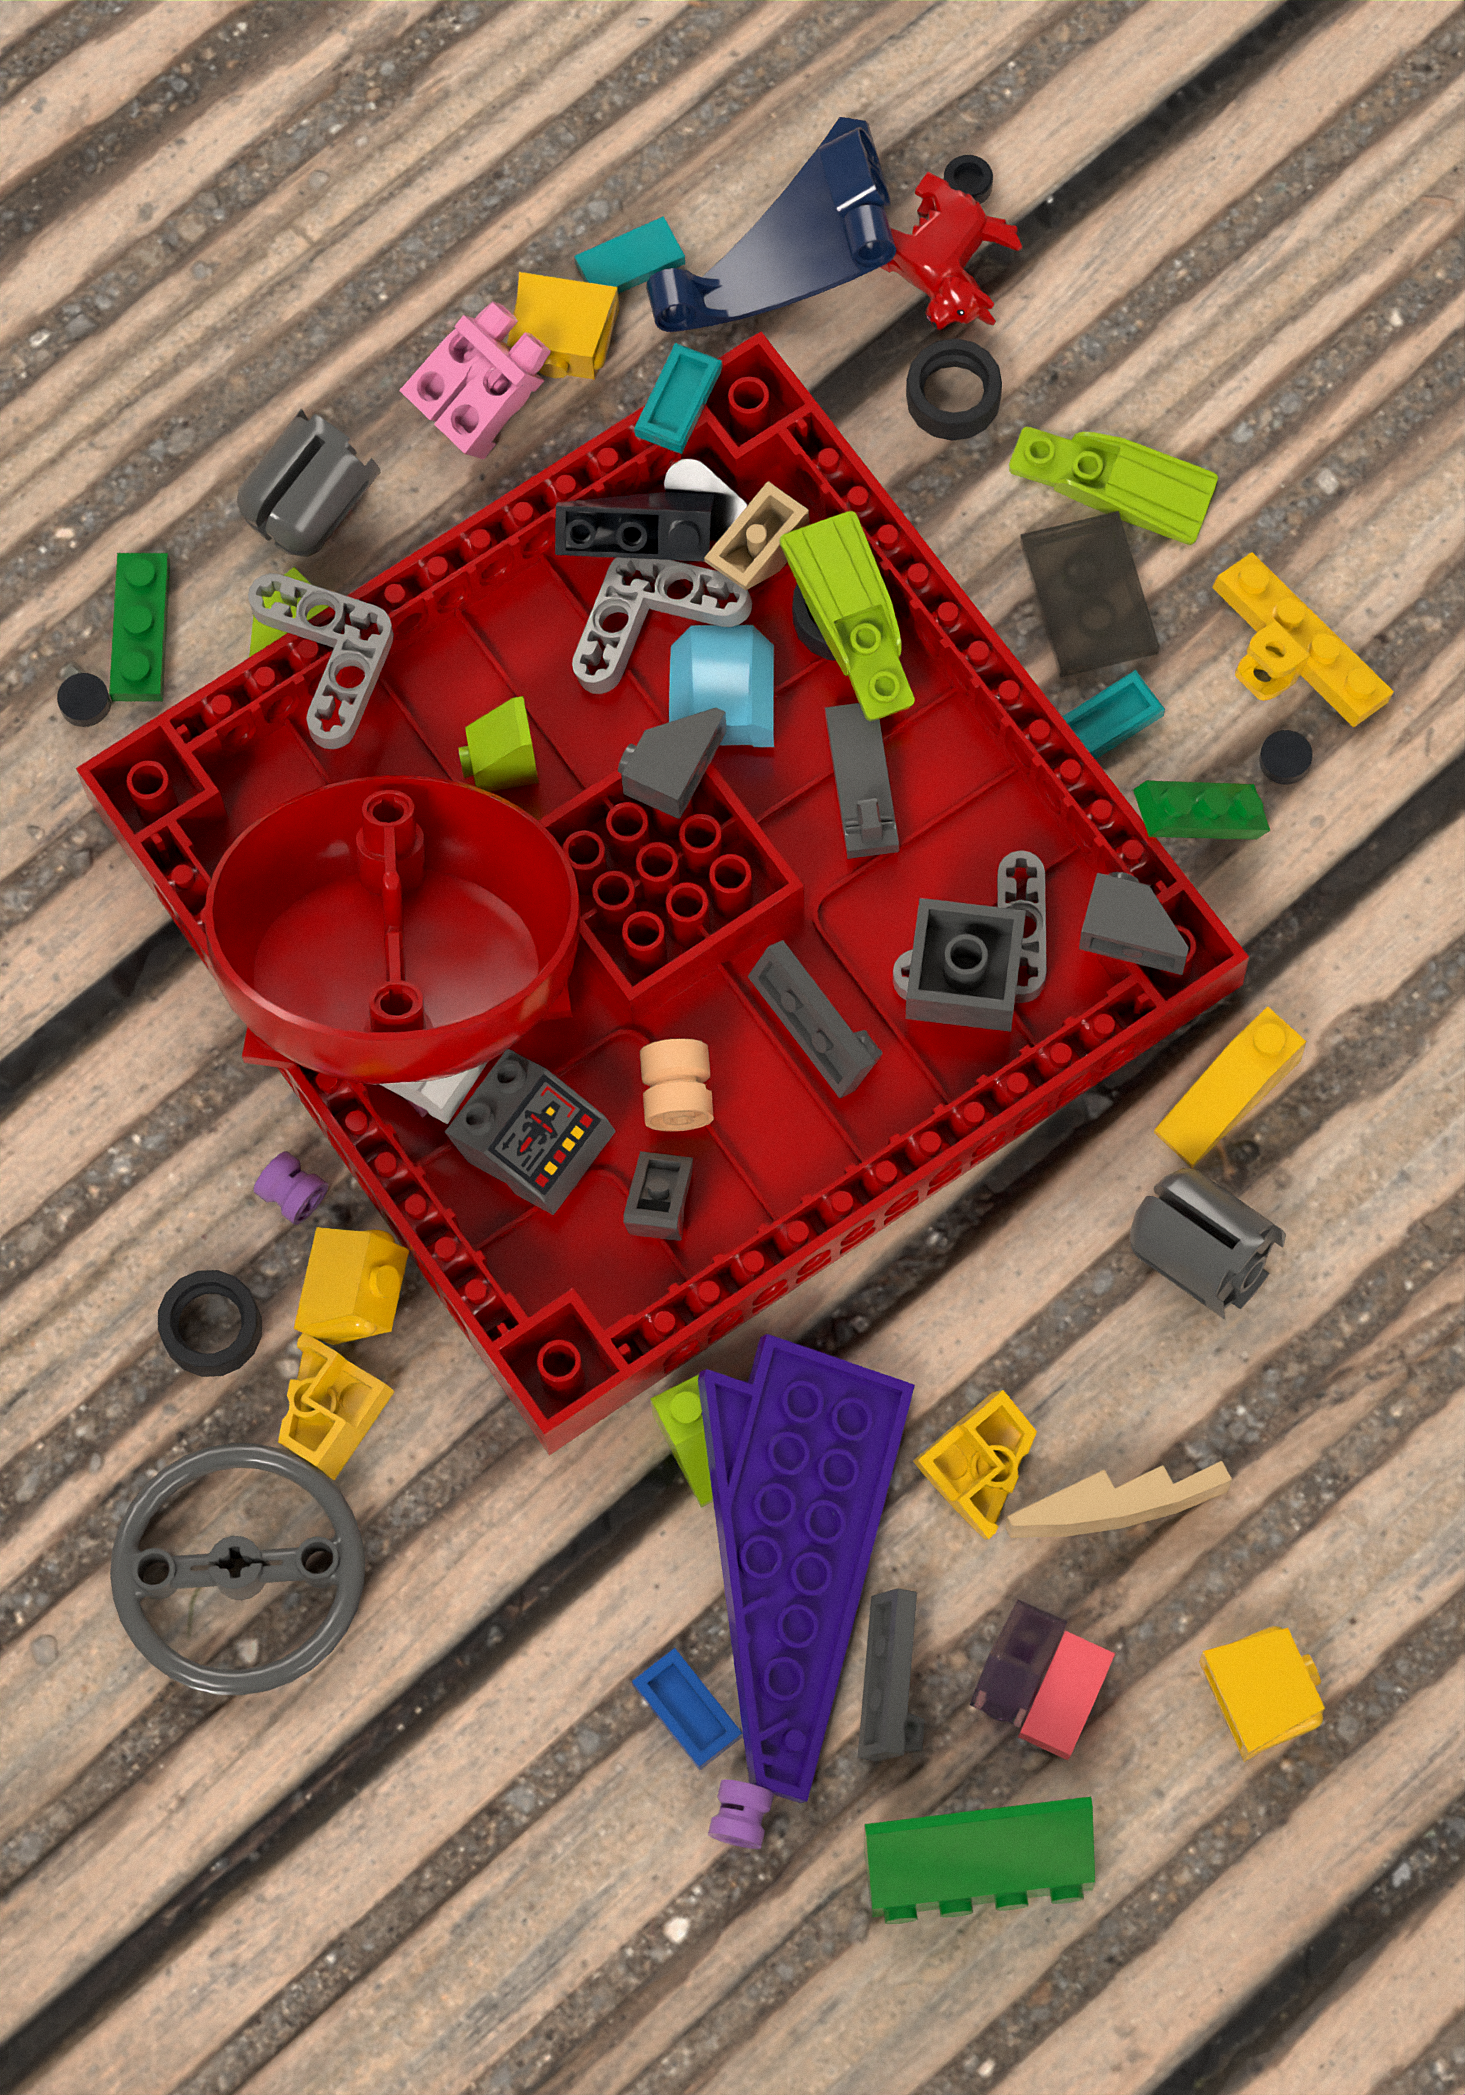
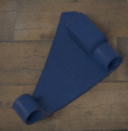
[646,117,896,332]

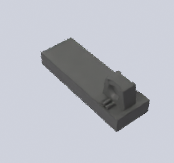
[825,703,899,859]
[748,940,883,1098]
[858,1588,925,1762]

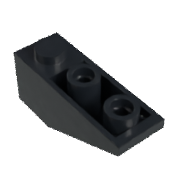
[555,492,714,561]

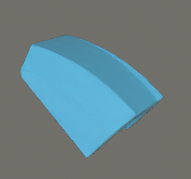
[669,625,774,747]

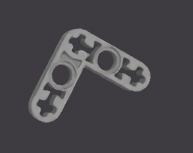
[572,558,752,694]
[248,573,394,749]
[893,851,1046,1003]

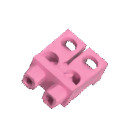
[399,301,551,459]

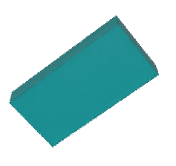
[574,216,686,294]
[634,343,722,454]
[1062,670,1165,760]

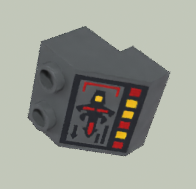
[445,1049,616,1215]

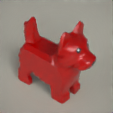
[880,172,1023,330]

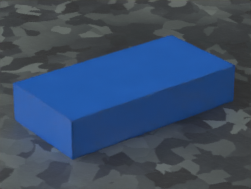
[632,1648,743,1771]

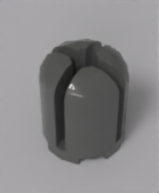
[237,409,381,557]
[1130,1168,1286,1319]

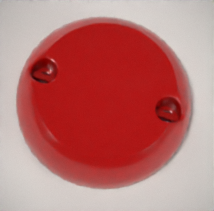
[205,775,580,1084]

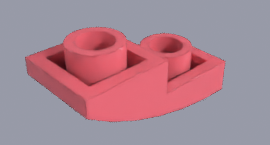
[1018,1630,1115,1760]

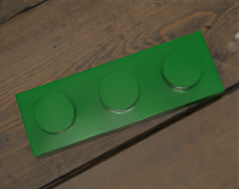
[109,553,170,702]
[1133,780,1270,840]

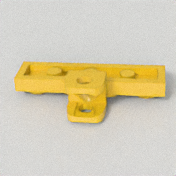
[1212,552,1394,728]

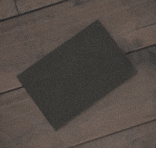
[1020,511,1160,678]

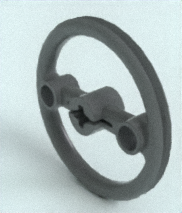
[110,1443,365,1695]

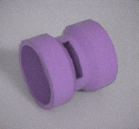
[253,1151,328,1225]
[708,1779,774,1849]

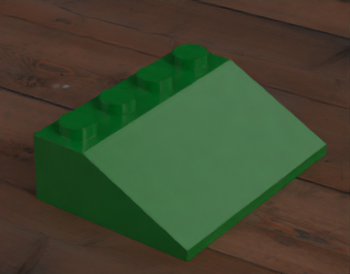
[864,1796,1095,1924]

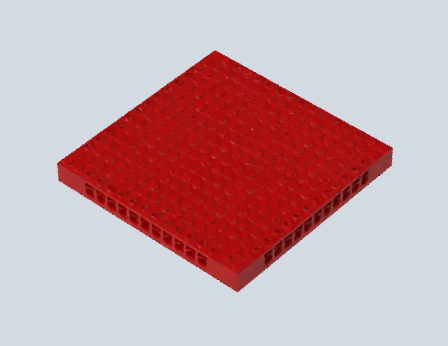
[75,331,1249,1456]

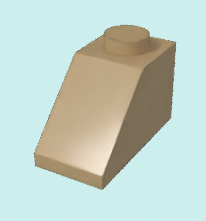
[704,482,810,591]

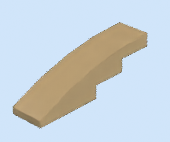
[1005,1461,1232,1538]

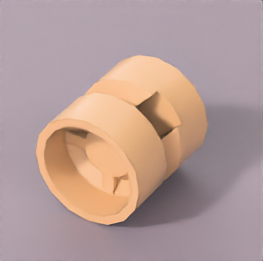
[640,1039,714,1131]

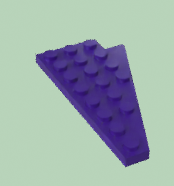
[698,1334,915,1803]

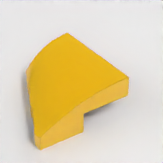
[278,1333,395,1481]
[913,1390,1037,1540]

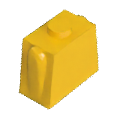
[507,272,620,380]
[293,1227,409,1345]
[1199,1626,1325,1762]

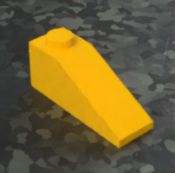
[1154,1006,1307,1168]

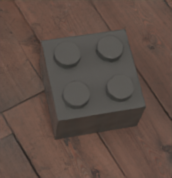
[905,898,1026,1032]

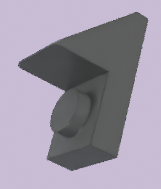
[623,1151,693,1241]

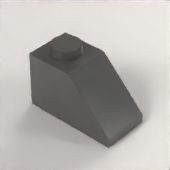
[618,708,727,819]
[1079,872,1189,975]

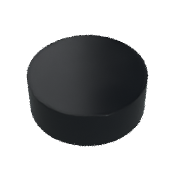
[943,155,993,204]
[57,673,111,727]
[1259,730,1312,785]

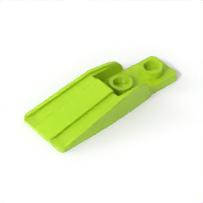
[1009,427,1218,545]
[779,511,915,721]

